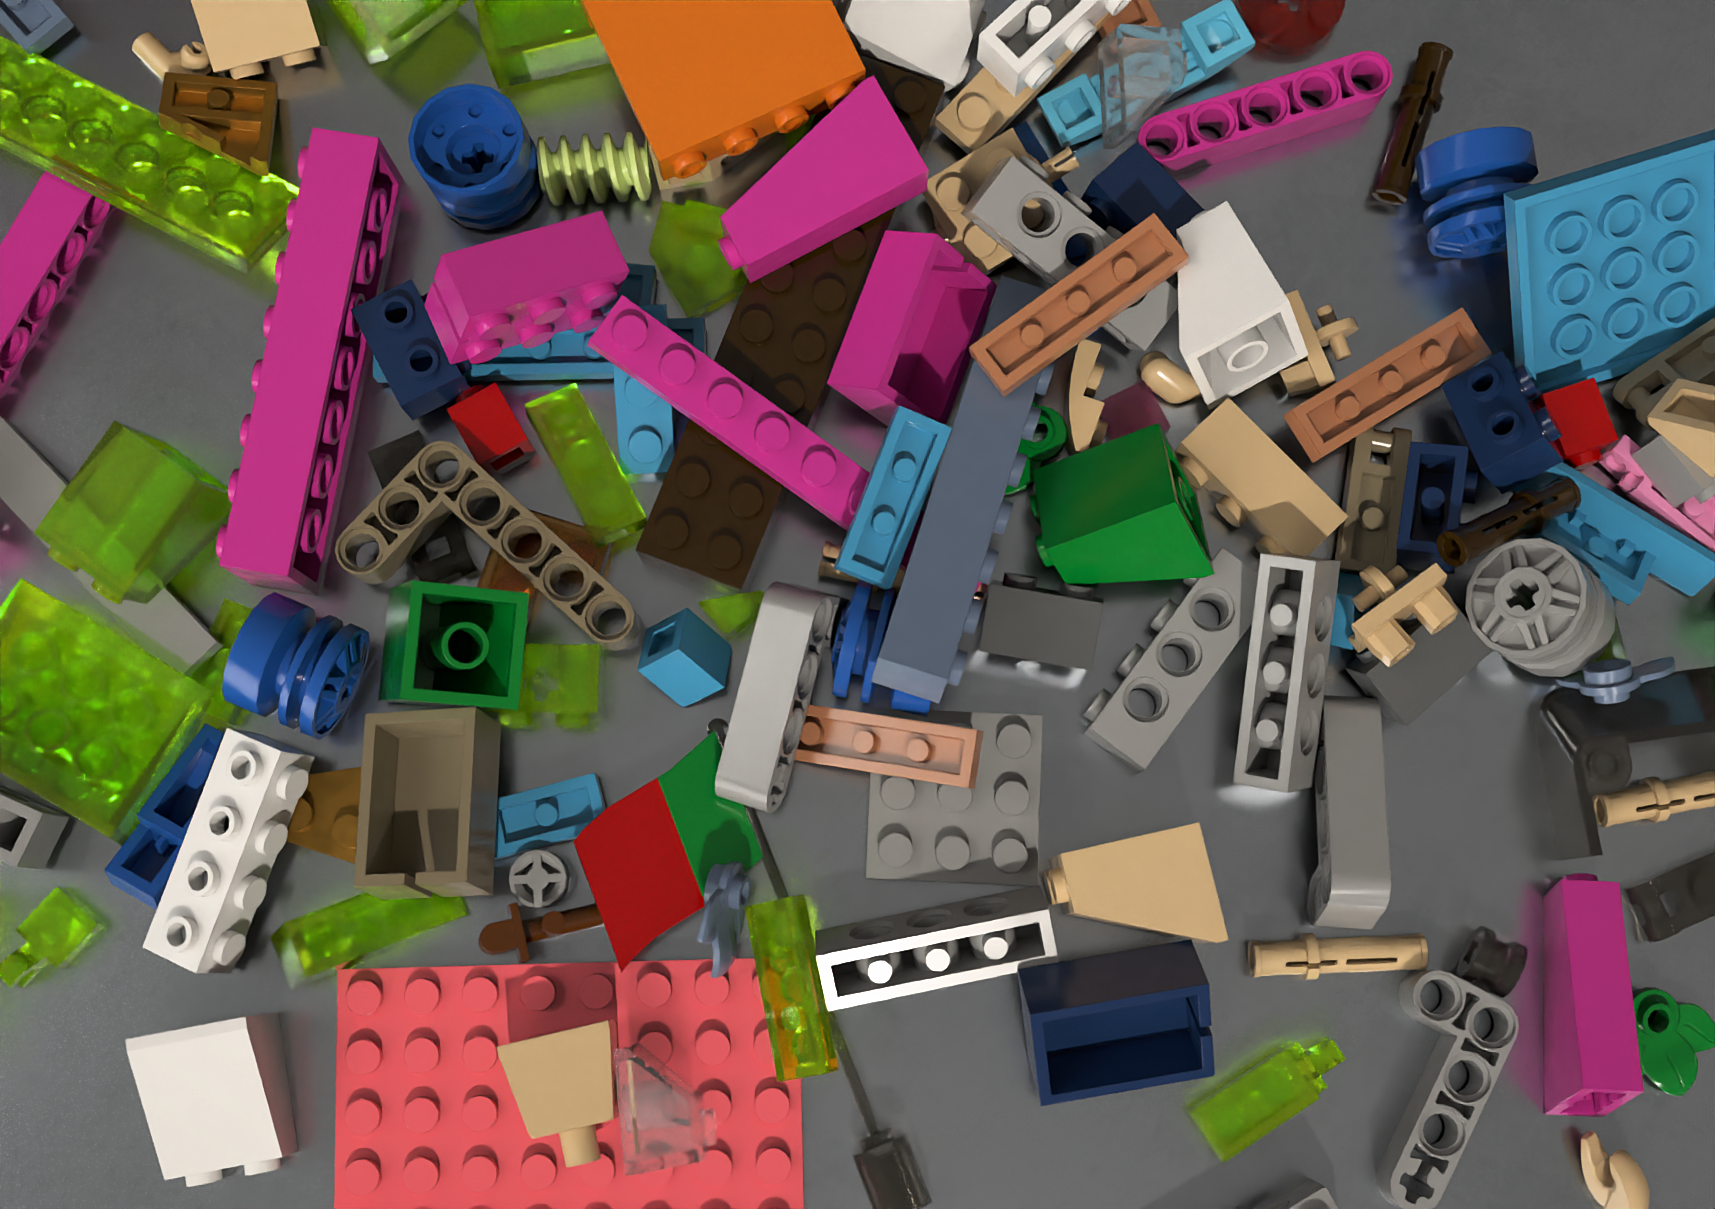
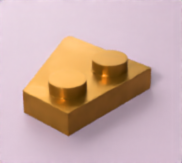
[159,72,278,176]
[286,767,362,864]

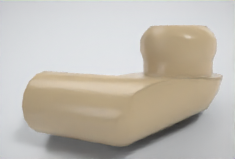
[132,32,212,81]
[1139,351,1202,404]

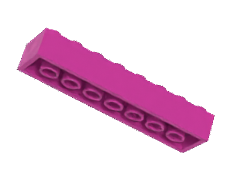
[216,127,403,596]

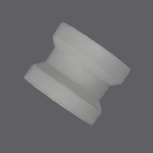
[509,850,573,909]

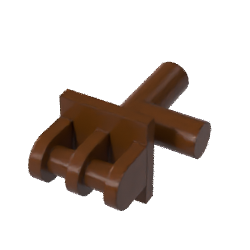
[478,902,603,964]

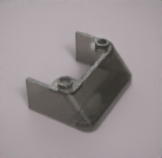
[1533,666,1715,860]

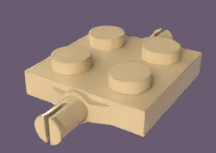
[922,128,1080,275]

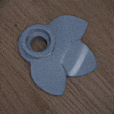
[1555,657,1676,704]
[697,860,751,978]

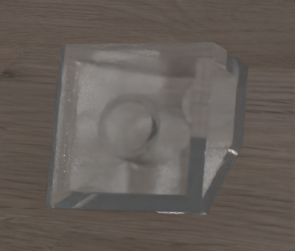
[614,1042,717,1176]

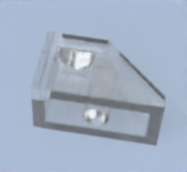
[1098,23,1188,150]

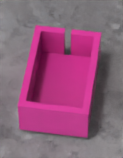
[424,210,630,365]
[827,230,998,426]

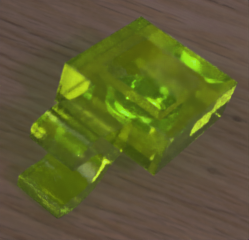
[0,886,105,988]

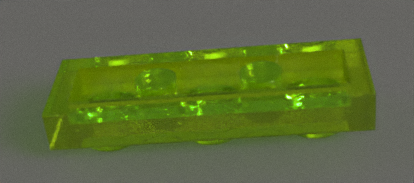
[524,383,647,549]
[744,894,839,1082]

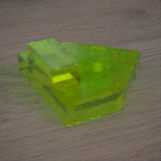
[648,199,748,318]

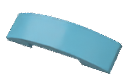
[1037,0,1256,148]

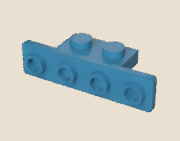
[1513,462,1715,606]

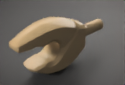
[1581,1131,1649,1209]

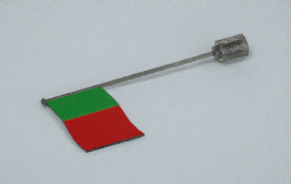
[573,718,932,1209]

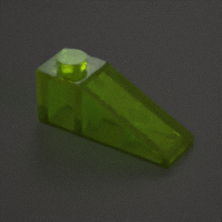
[270,892,467,990]

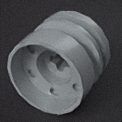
[1465,538,1616,677]

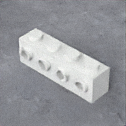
[977,0,1131,98]
[143,728,314,973]

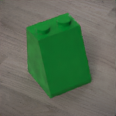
[1029,422,1215,585]
[378,580,529,710]

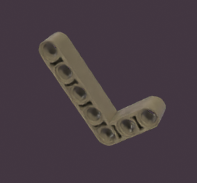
[335,440,640,651]

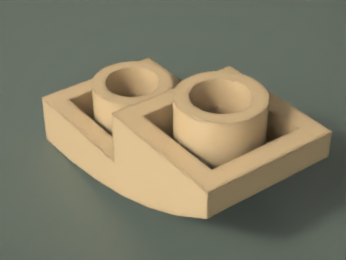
[1064,339,1109,457]

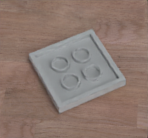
[865,707,1043,887]

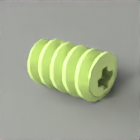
[537,131,653,206]

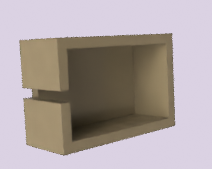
[353,707,501,900]

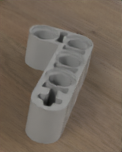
[715,581,849,814]
[1308,695,1391,930]
[1376,970,1519,1209]

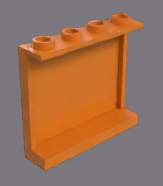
[579,0,866,181]

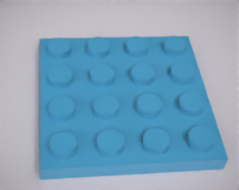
[1503,129,1715,400]

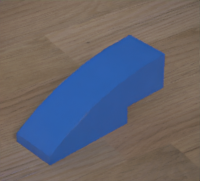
[104,723,225,910]

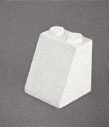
[832,0,987,92]
[1176,201,1309,410]
[125,1013,298,1187]

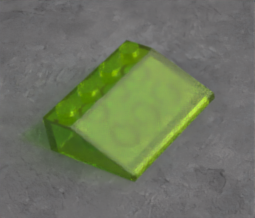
[0,578,215,846]

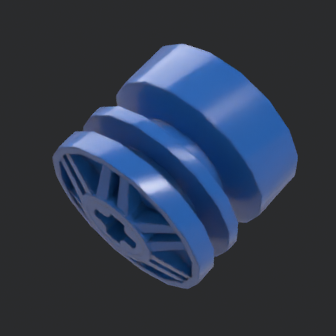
[408,83,541,230]
[1415,126,1539,258]
[831,579,931,717]
[222,592,370,740]

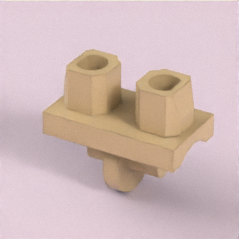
[1279,289,1359,396]
[1348,563,1459,667]

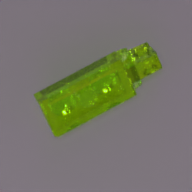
[1187,1037,1346,1163]

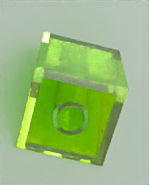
[34,420,232,605]

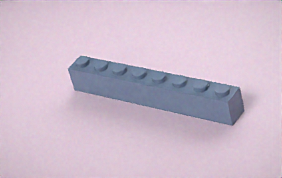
[871,275,1055,703]

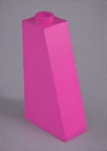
[717,75,929,283]
[1543,873,1644,1117]

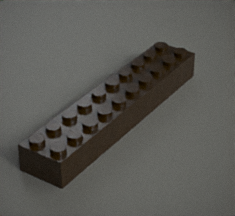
[635,54,945,602]

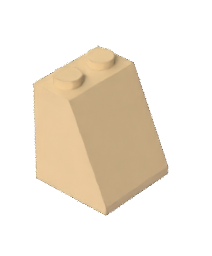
[191,0,327,80]
[1043,822,1229,943]

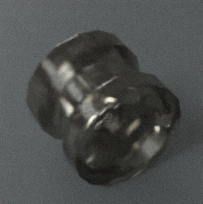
[1457,926,1528,998]

